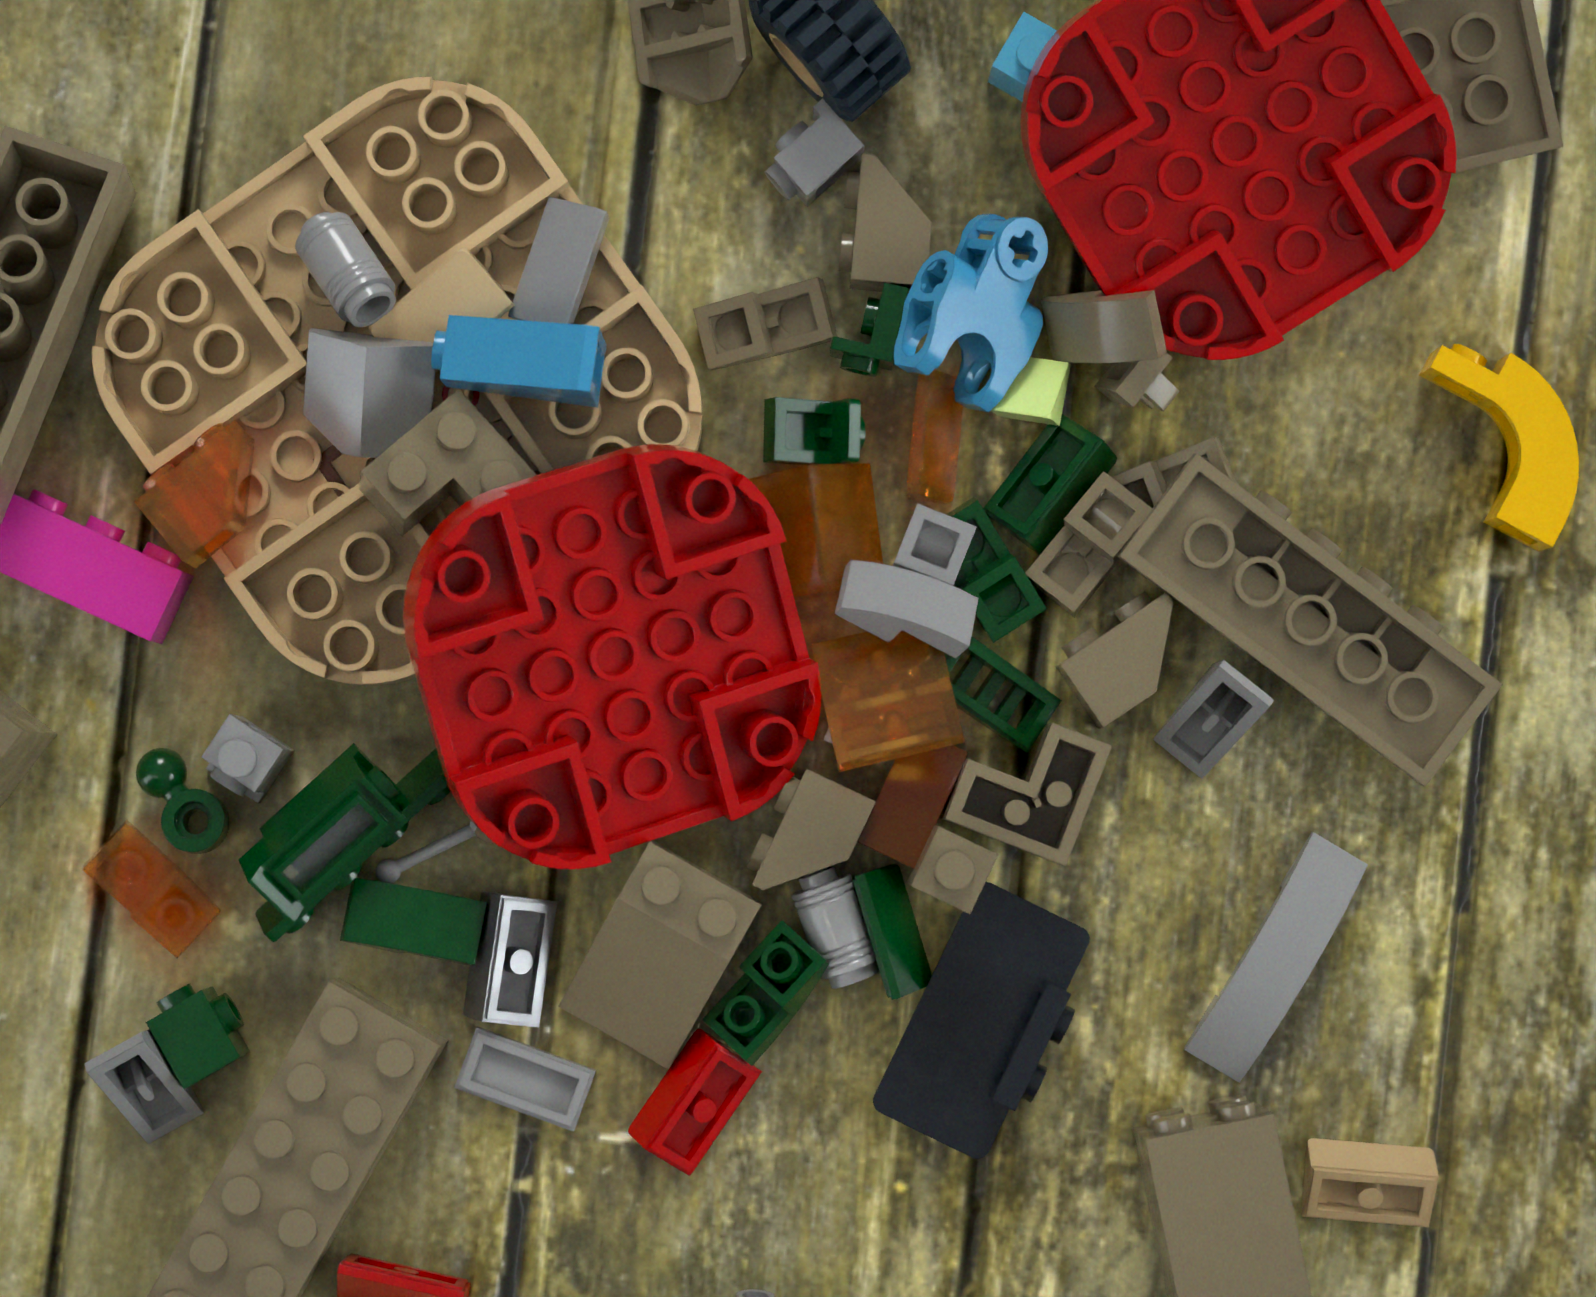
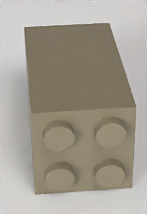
[1132,1095,1312,1297]

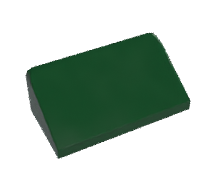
[983,414,1117,555]
[852,864,932,1000]

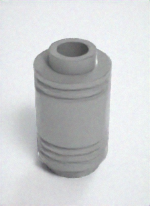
[295,212,396,327]
[791,866,879,989]

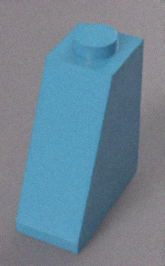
[431,315,607,408]

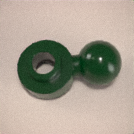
[136,748,230,854]

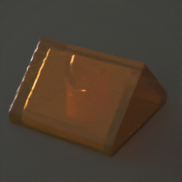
[748,463,883,600]

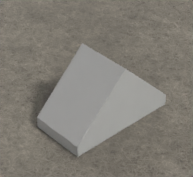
[1153,660,1274,779]
[84,1029,204,1144]

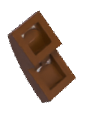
[857,725,968,869]

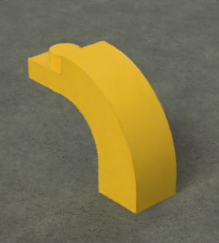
[1419,344,1579,552]

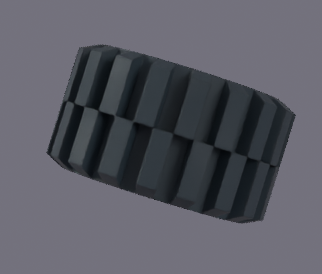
[748,0,911,122]

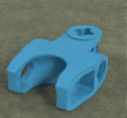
[894,214,1048,412]

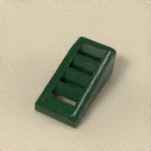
[916,636,1062,753]

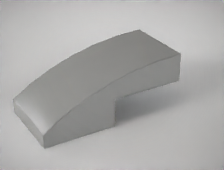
[835,560,979,659]

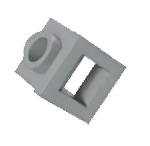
[764,98,864,206]
[201,714,295,803]

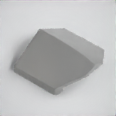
[303,328,436,458]

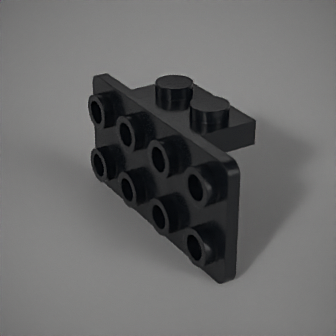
[873,882,1090,1159]

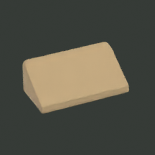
[368,248,515,372]
[1301,1138,1439,1227]

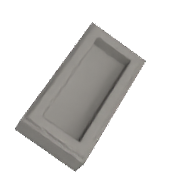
[454,1027,597,1132]

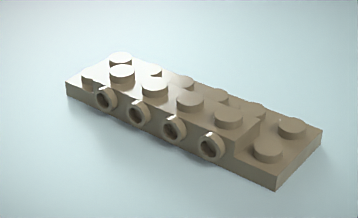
[1117,453,1503,787]

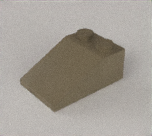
[558,841,762,1069]

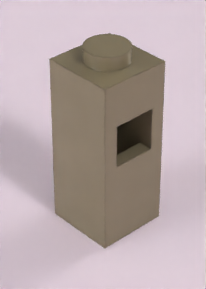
[906,826,998,914]

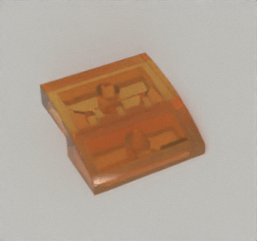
[811,630,965,772]

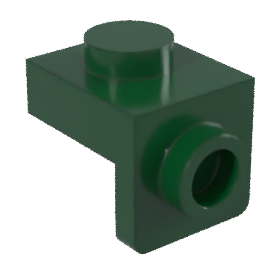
[763,397,866,467]

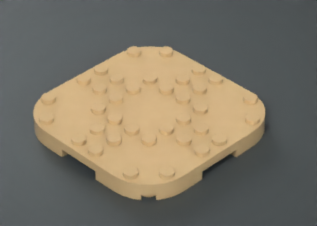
[91,77,703,686]

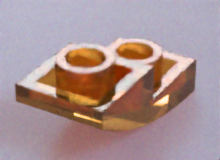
[82,819,221,958]

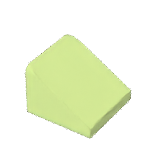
[991,357,1071,426]

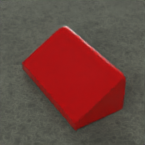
[628,1029,762,1176]
[337,1253,471,1297]

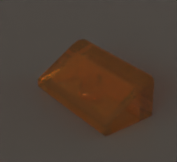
[905,369,963,504]

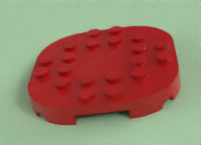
[1020,0,1457,360]
[403,444,822,869]

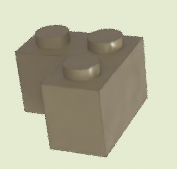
[359,389,537,536]
[942,722,1112,866]

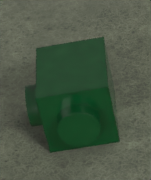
[146,984,250,1089]

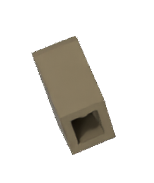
[839,153,932,292]
[1056,591,1173,729]
[746,769,876,890]

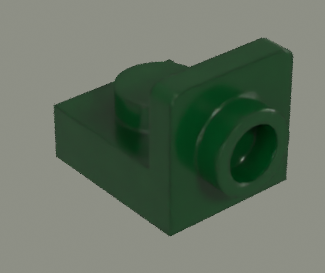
[830,283,909,377]

